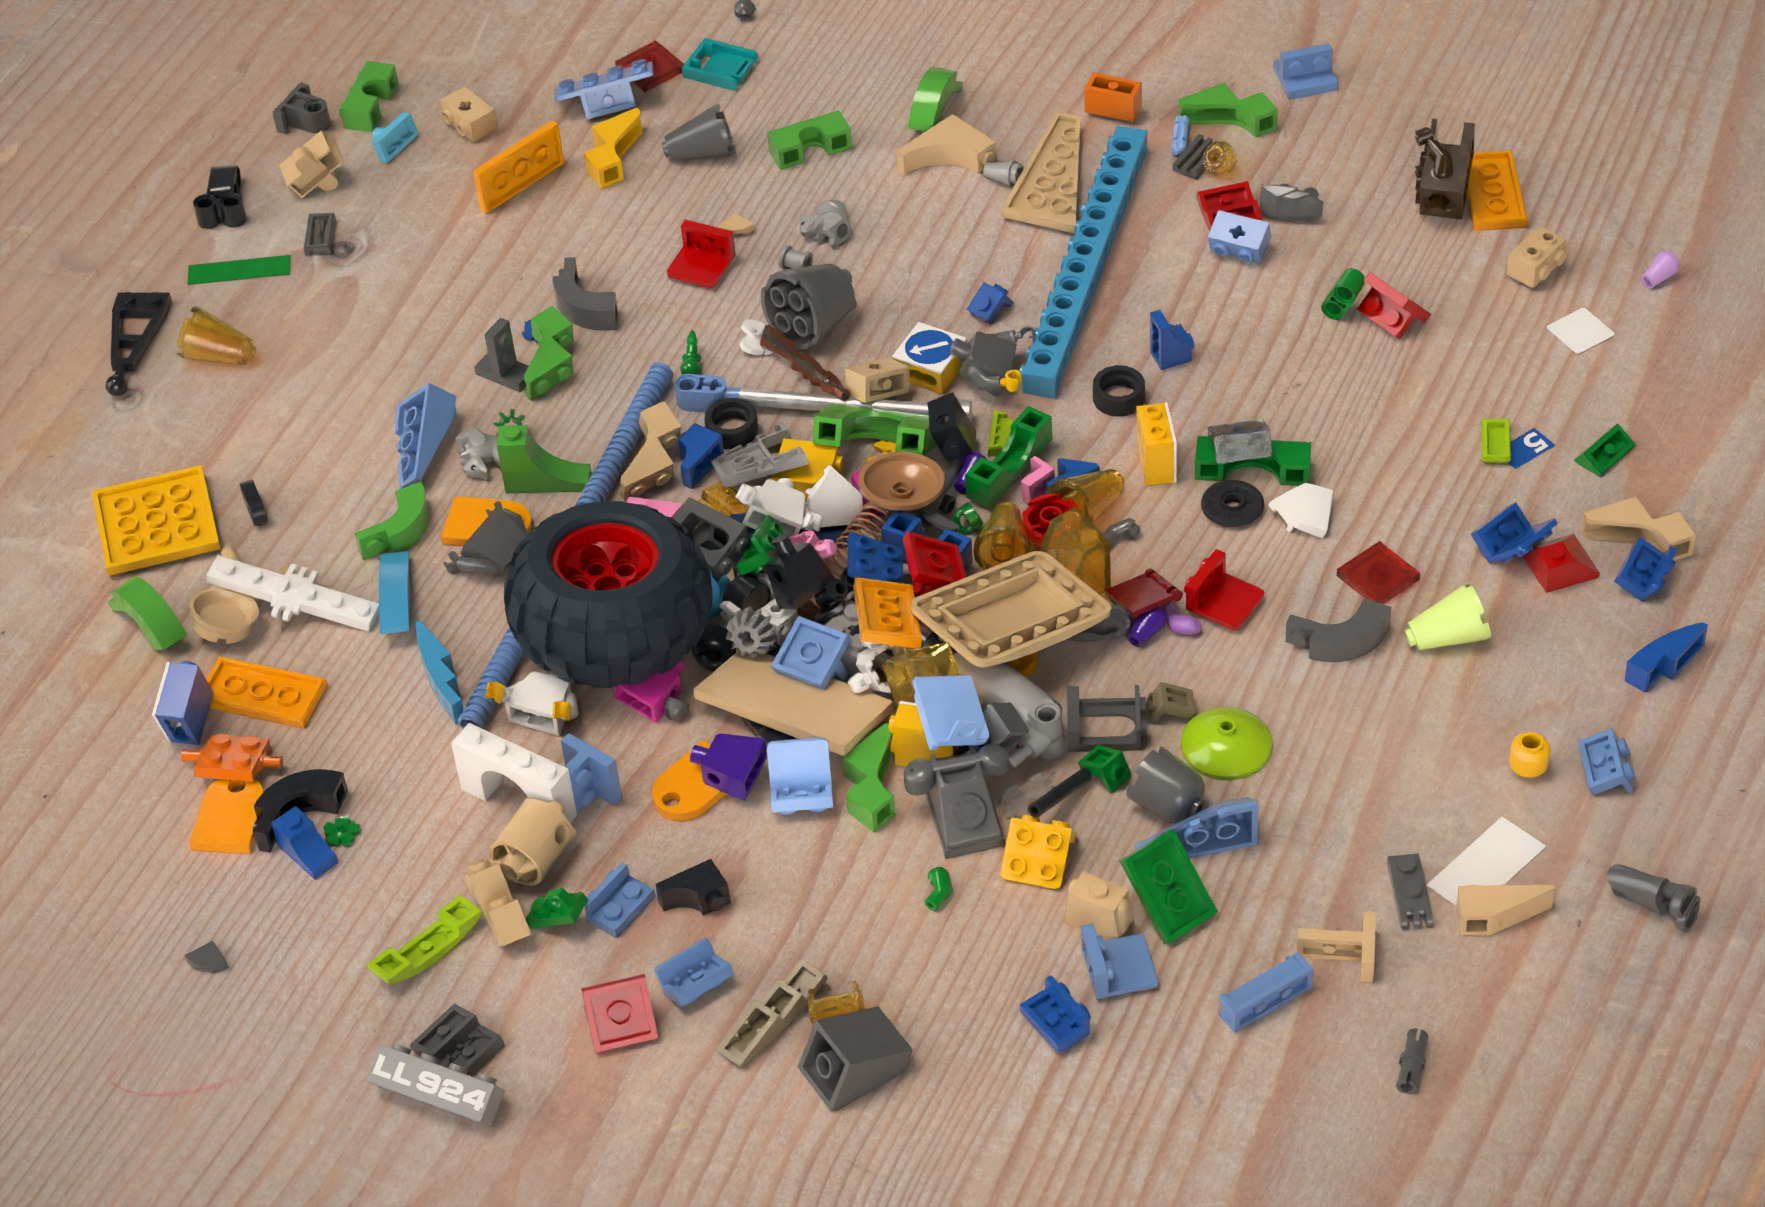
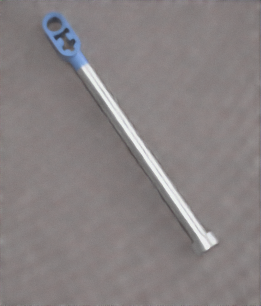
[675,374,973,421]

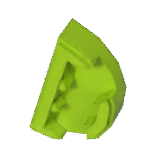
[988,410,1014,456]

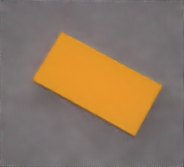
[473,120,564,214]
[1466,150,1528,231]
[853,577,922,649]
[206,656,328,729]

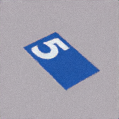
[1508,428,1555,469]

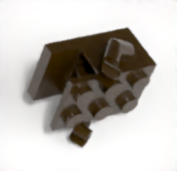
[1415,119,1475,220]

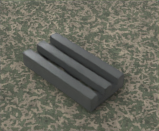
[1173,134,1222,179]
[304,213,336,256]

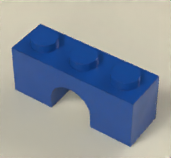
[882,511,973,572]

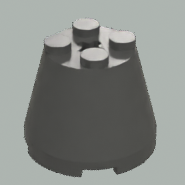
[761,264,857,350]

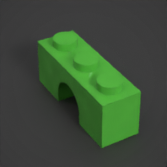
[339,61,399,132]
[767,110,852,170]

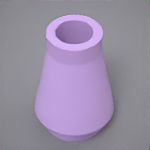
[1641,250,1681,289]

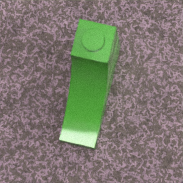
[497,425,592,493]

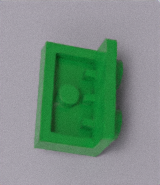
[737,515,784,575]

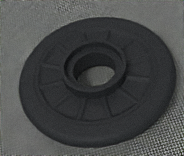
[1201,480,1264,527]

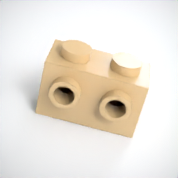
[1506,226,1567,288]

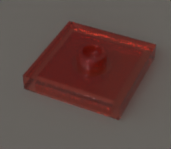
[615,40,684,92]
[1336,541,1420,604]

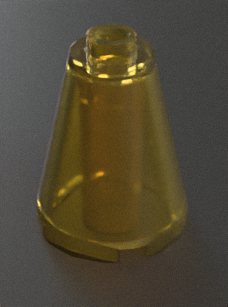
[177,306,256,365]
[1047,469,1125,533]
[973,502,1032,570]

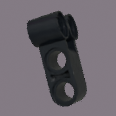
[193,165,247,229]

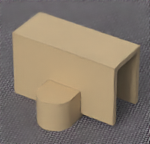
[279,130,344,198]

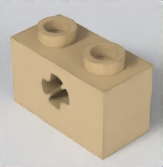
[440,86,498,143]
[845,358,910,403]

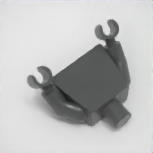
[443,501,527,576]

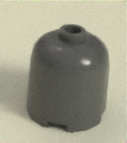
[1126,746,1205,823]

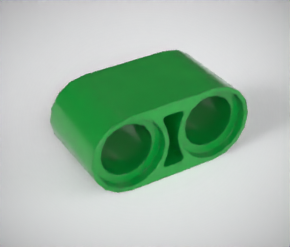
[1321,268,1365,320]

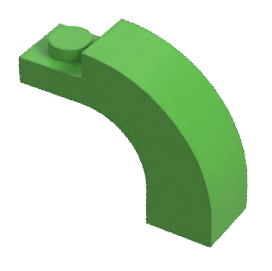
[908,67,963,132]
[107,576,187,650]

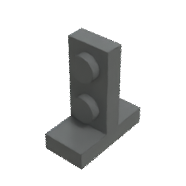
[474,317,529,392]

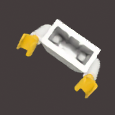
[485,671,579,736]

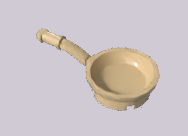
[189,565,290,644]

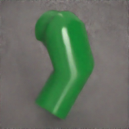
[924,867,953,911]

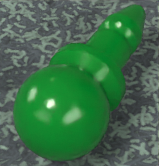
[680,330,702,375]

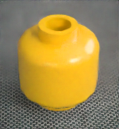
[1509,732,1551,778]

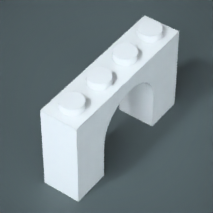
[451,723,577,823]

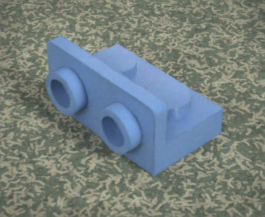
[1578,728,1636,795]
[585,862,655,938]

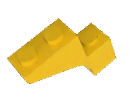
[584,107,643,189]

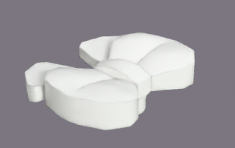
[740,320,777,355]

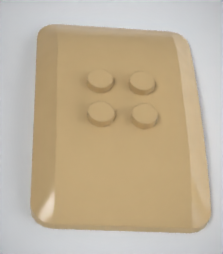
[910,551,1111,667]

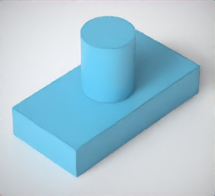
[372,112,419,163]

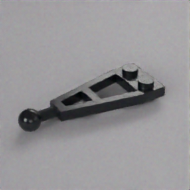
[105,292,172,396]

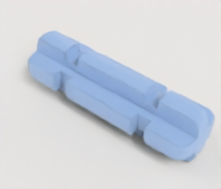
[1172,115,1189,156]

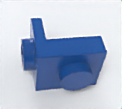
[966,282,1013,324]

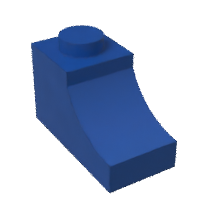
[1150,310,1194,370]
[678,423,724,489]
[271,806,339,880]

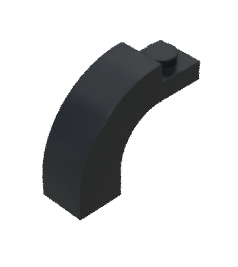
[253,769,348,853]

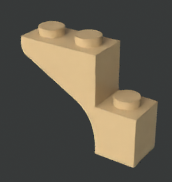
[620,401,681,500]
[1581,497,1696,561]
[461,858,531,947]

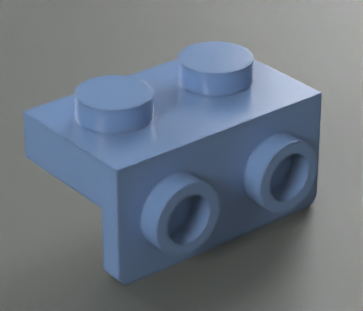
[654,938,734,1007]

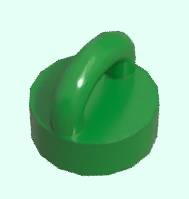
[953,503,984,535]

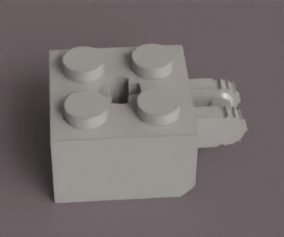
[825,600,897,677]

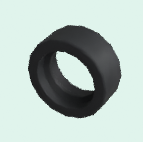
[1092,365,1145,417]
[704,398,758,449]

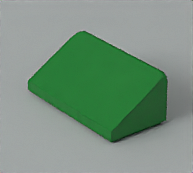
[1574,423,1636,477]

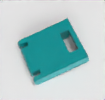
[682,38,759,90]

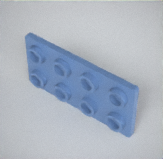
[554,59,654,120]

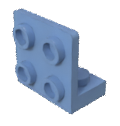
[1081,924,1158,999]

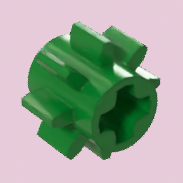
[493,409,529,438]

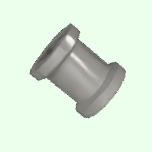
[778,245,813,269]

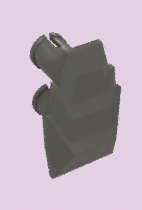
[1259,184,1324,223]

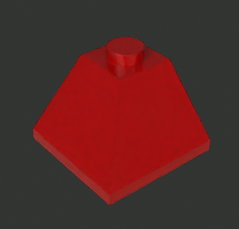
[1522,534,1600,593]

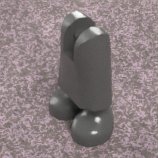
[1607,864,1700,933]

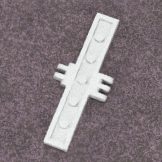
[206,555,379,632]

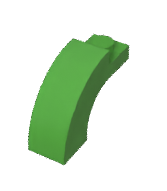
[355,481,429,560]

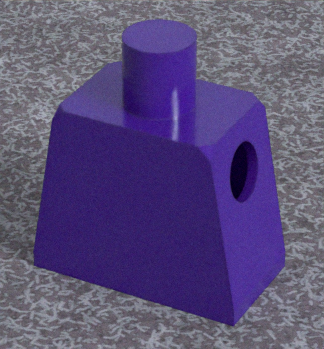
[690,733,767,801]

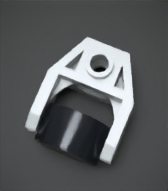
[719,573,798,650]

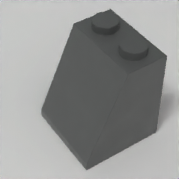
[798,1006,913,1112]

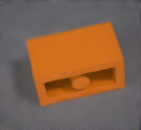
[1084,72,1142,122]

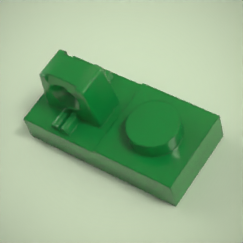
[526,888,588,929]

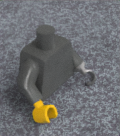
[949,326,1035,397]

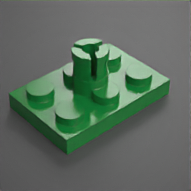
[1119,829,1218,944]

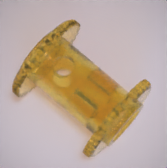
[807,981,865,1026]

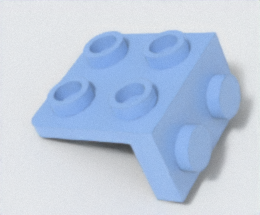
[767,737,833,815]

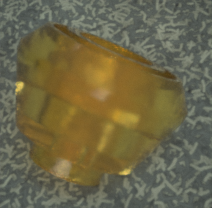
[1203,140,1237,176]

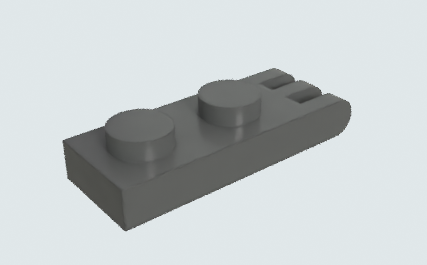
[1387,853,1433,929]

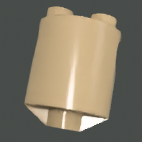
[489,798,576,886]

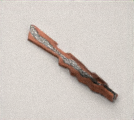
[760,325,851,400]

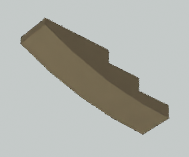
[716,958,828,1069]

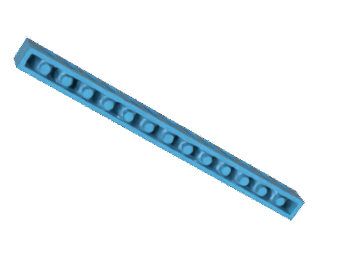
[1020,126,1147,398]

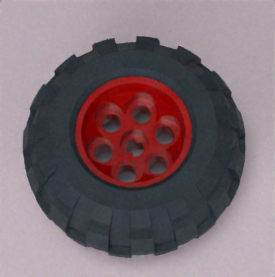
[504,501,712,688]

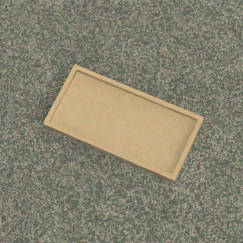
[694,650,894,756]

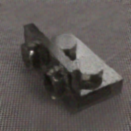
[1207,419,1272,464]

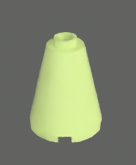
[1404,583,1491,650]

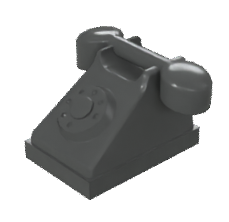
[904,743,1010,859]

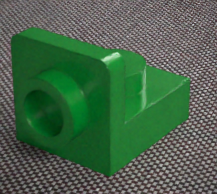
[1078,745,1132,792]

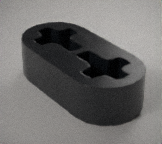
[239,479,268,526]

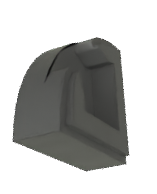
[185,941,228,972]

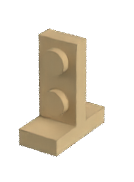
[1297,911,1376,983]

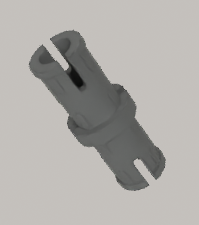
[1396,1028,1429,1094]

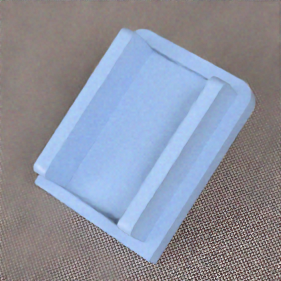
[912,675,989,750]

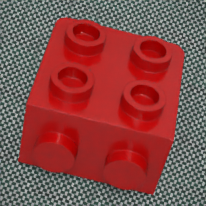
[667,219,736,288]
[1184,549,1264,631]

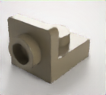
[1146,682,1196,723]

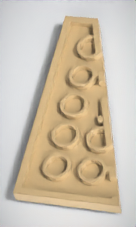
[1001,111,1081,233]

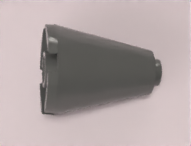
[661,104,736,161]

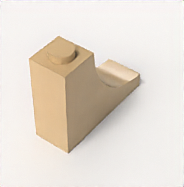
[896,114,997,175]

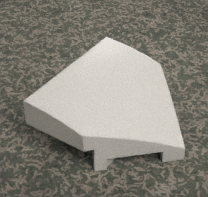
[805,465,863,528]
[1268,483,1333,539]

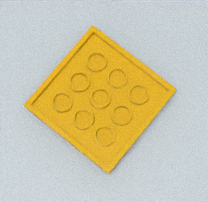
[91,465,221,576]

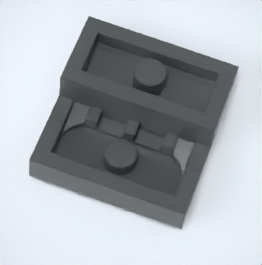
[410,1003,505,1076]

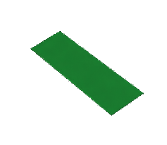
[187,255,290,285]

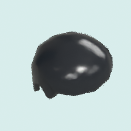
[692,623,736,671]

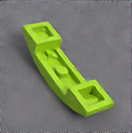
[367,894,482,984]

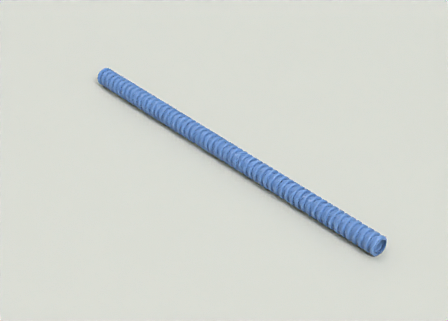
[458,362,673,729]

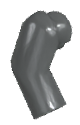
[1098,518,1140,549]

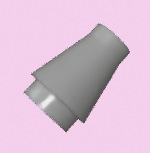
[983,160,1024,187]

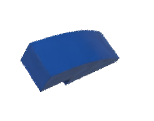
[1625,622,1708,692]

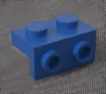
[1614,537,1677,602]
[1020,975,1091,1054]

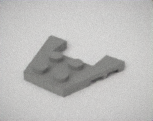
[711,422,809,487]

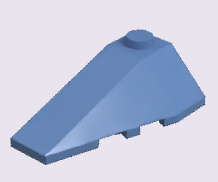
[395,383,456,489]
[1135,797,1259,858]

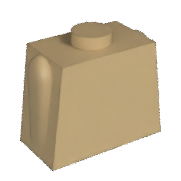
[1064,871,1134,940]

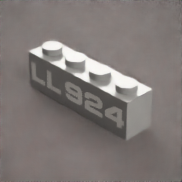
[366,1043,505,1127]

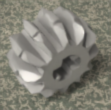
[726,606,777,659]

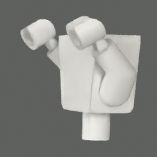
[735,478,824,537]

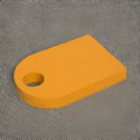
[441,496,532,546]
[652,740,727,821]
[189,778,263,854]

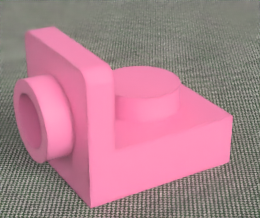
[1021,456,1055,504]

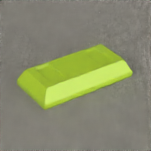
[1482,418,1511,464]

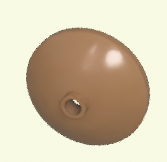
[858,452,945,511]

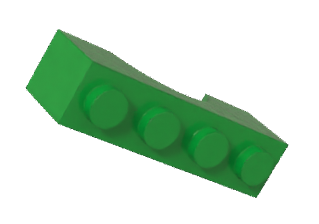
[965,406,1053,509]
[1195,436,1312,486]

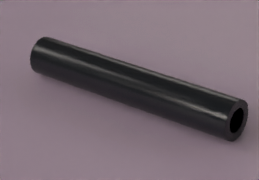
[1028,768,1092,818]

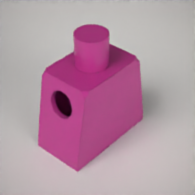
[613,661,684,723]

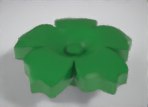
[323,815,360,847]

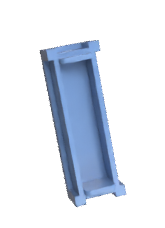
[1219,952,1313,1033]

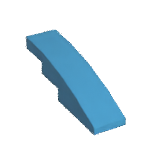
[379,551,412,634]
[415,620,464,724]

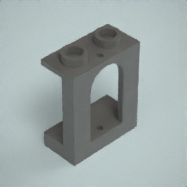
[673,497,749,583]
[1067,685,1147,752]

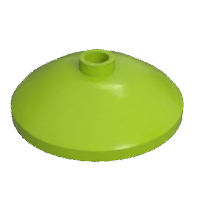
[1181,707,1272,780]

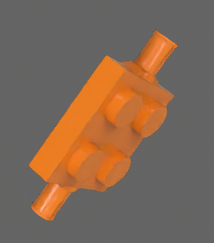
[181,734,283,781]

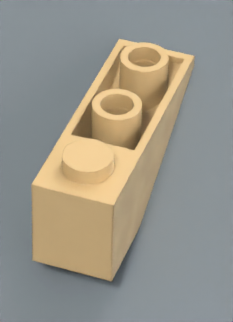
[1456,884,1555,936]

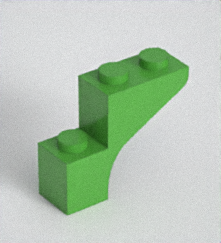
[1179,83,1278,137]
[524,306,574,401]
[842,723,895,832]

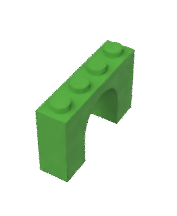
[812,403,936,456]

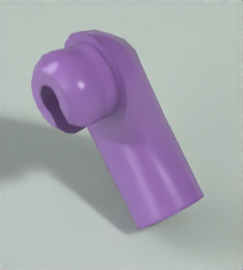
[1163,604,1201,635]

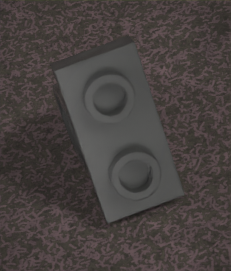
[273,82,331,134]

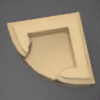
[717,213,754,235]

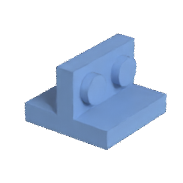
[1273,43,1338,100]
[771,616,851,690]
[561,733,622,814]

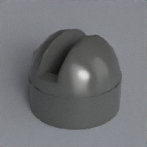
[734,0,756,20]
[664,697,690,721]

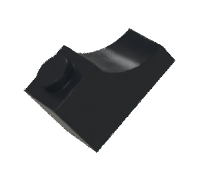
[655,859,731,916]

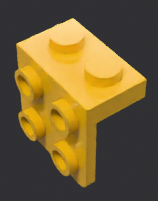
[1000,815,1077,889]

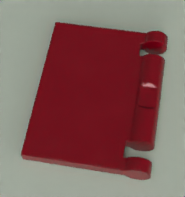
[1105,568,1183,617]

